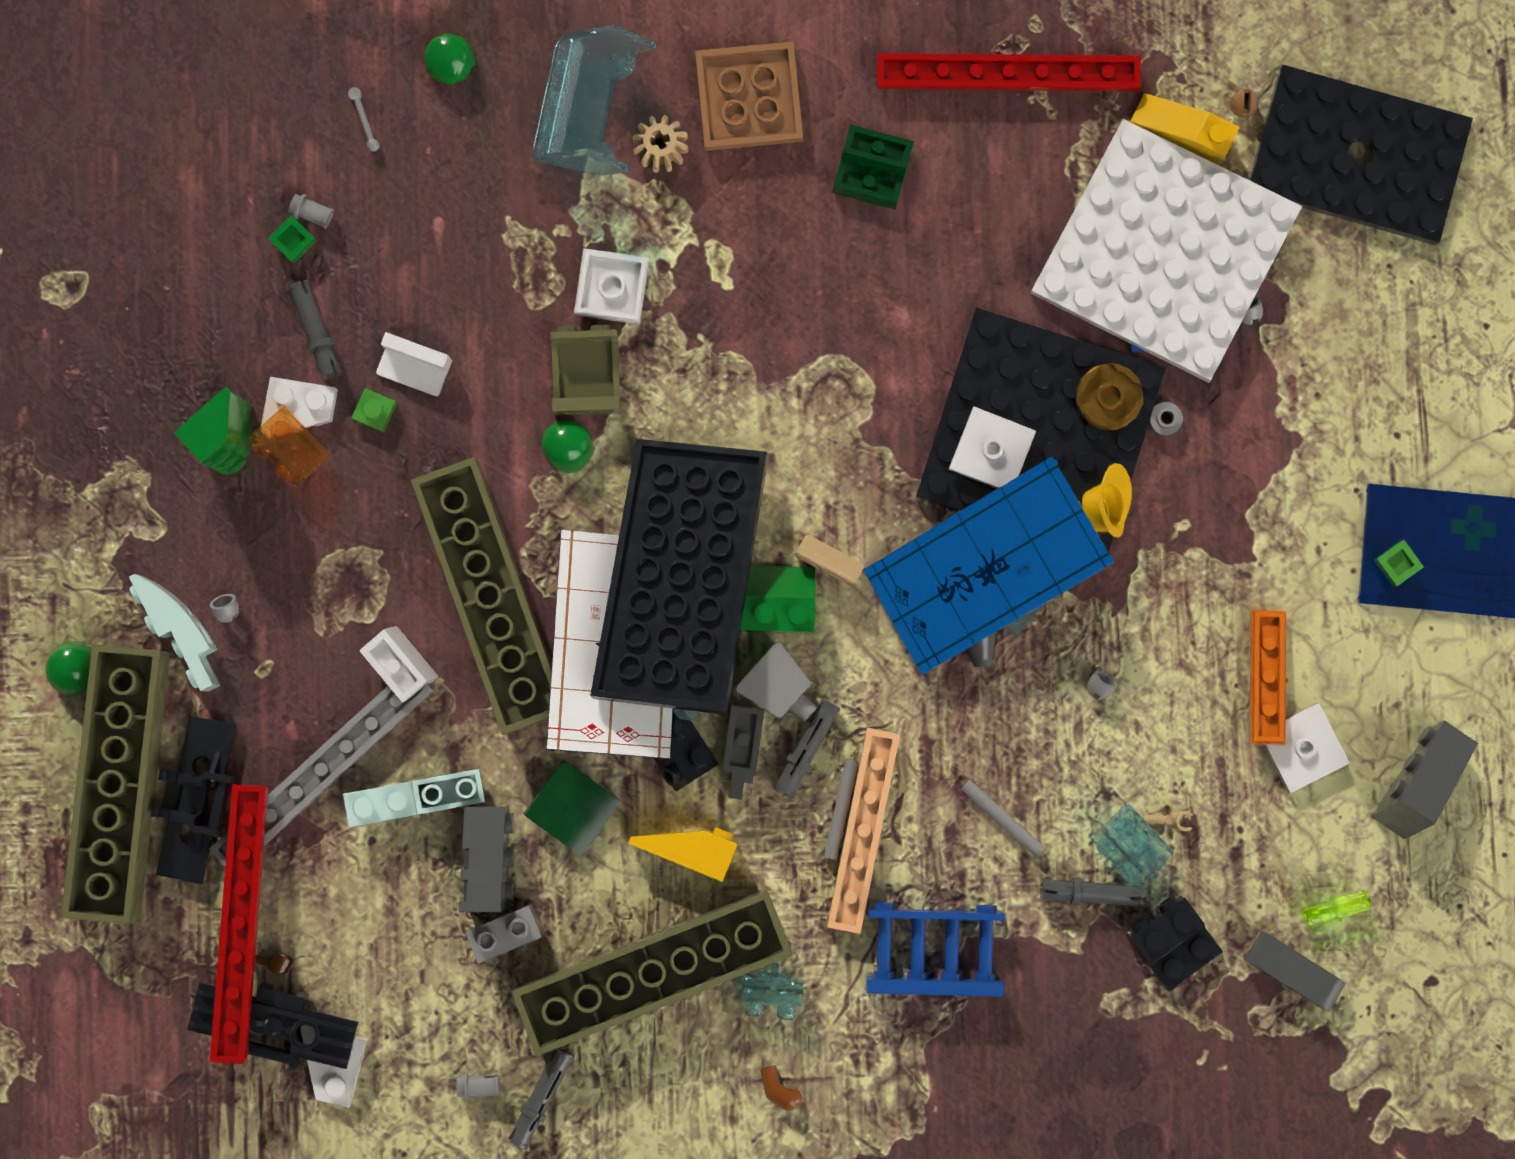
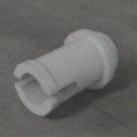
[288,194,334,229]
[457,1073,500,1100]

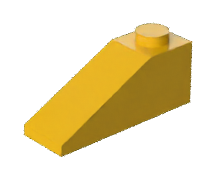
[1130,93,1240,165]
[628,827,738,882]

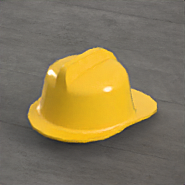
[1082,463,1132,538]

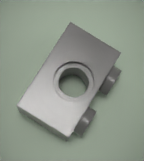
[465,903,545,964]

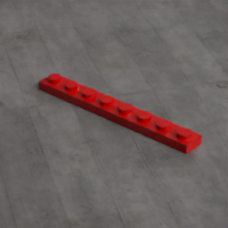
[876,53,1141,92]
[210,784,269,1064]

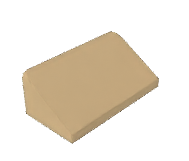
[795,535,864,586]

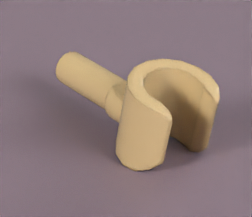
[1143,811,1193,831]

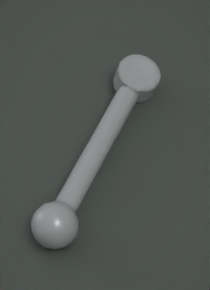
[348,87,380,152]

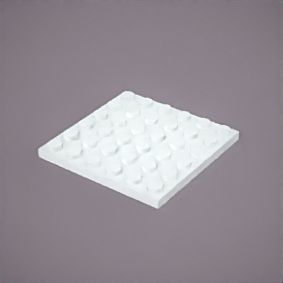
[1031,119,1302,383]

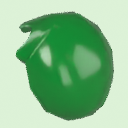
[423,33,476,85]
[541,419,594,474]
[45,641,92,695]

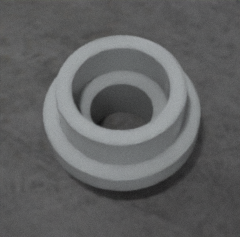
[1149,402,1183,436]

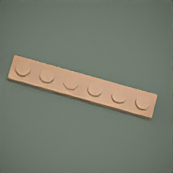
[827,728,900,934]

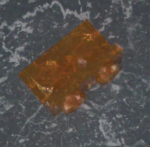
[249,406,331,486]

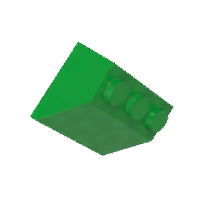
[174,387,253,475]
[740,565,815,634]

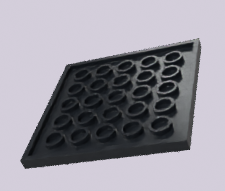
[916,307,1166,552]

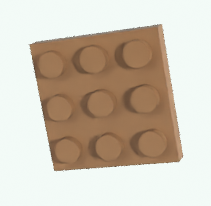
[695,41,803,151]

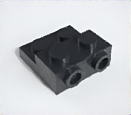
[1127,895,1223,992]

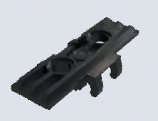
[150,716,236,884]
[187,982,359,1070]

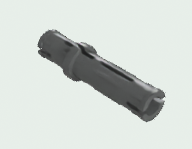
[288,280,342,380]
[774,699,840,798]
[1040,878,1145,908]
[507,1048,575,1149]

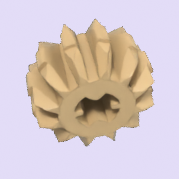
[633,115,689,173]

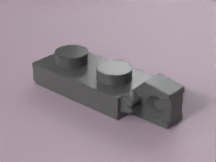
[722,704,765,800]

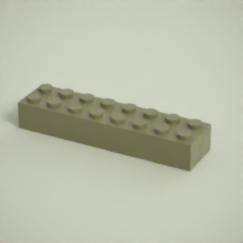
[411,457,553,735]
[61,644,170,924]
[511,889,793,1057]

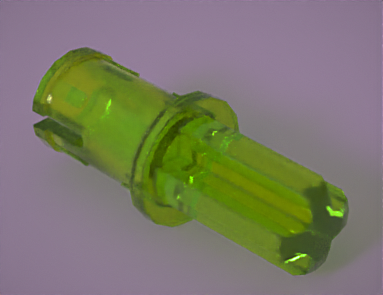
[1301,890,1372,929]

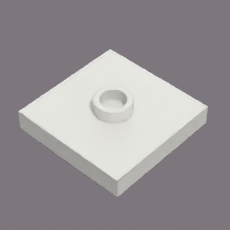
[574,248,650,325]
[948,407,1036,490]
[1263,703,1350,793]

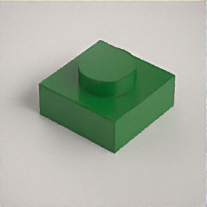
[268,215,317,264]

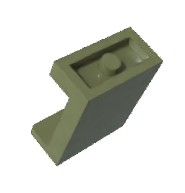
[550,325,621,417]

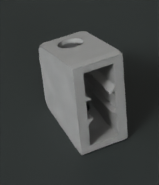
[734,641,817,722]

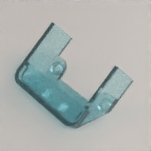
[533,24,657,175]

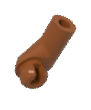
[760,1065,802,1110]

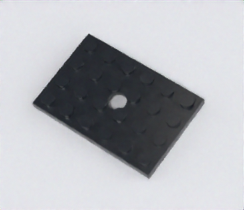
[1249,65,1473,245]

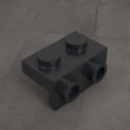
[653,710,719,792]

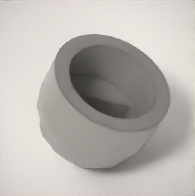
[1241,297,1263,325]
[210,594,239,623]
[1087,670,1117,700]

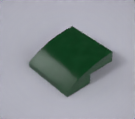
[832,124,914,210]
[523,759,621,856]

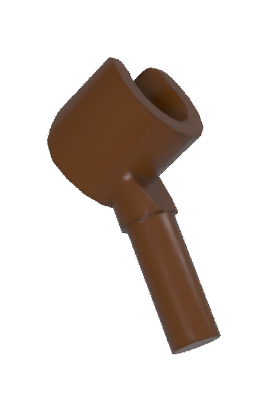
[255,951,294,974]

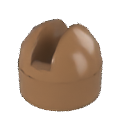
[1230,89,1258,118]

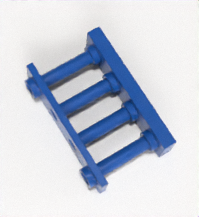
[866,902,1005,997]

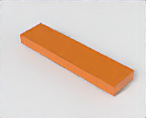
[1249,610,1286,746]

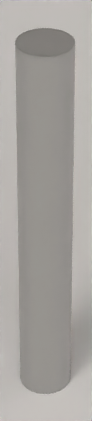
[824,759,859,860]
[961,779,1045,857]

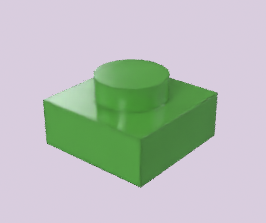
[352,388,397,433]
[1374,540,1424,587]

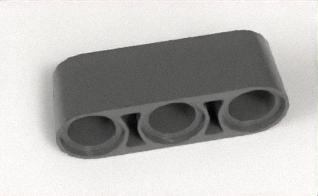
[1244,931,1346,1012]

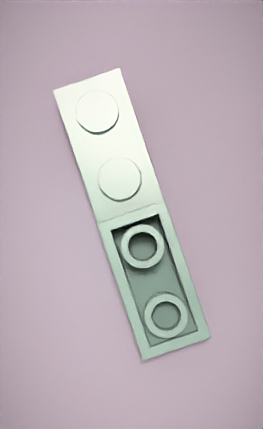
[129,574,220,692]
[343,769,485,827]

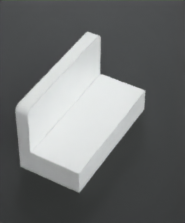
[376,332,452,397]
[360,626,438,703]

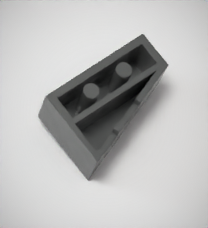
[1371,720,1478,839]
[459,806,515,912]

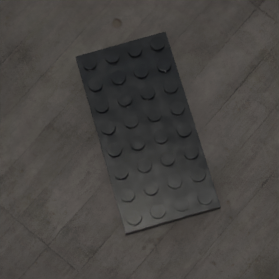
[590,439,769,715]

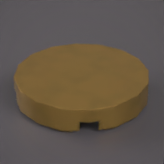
[1076,363,1143,430]

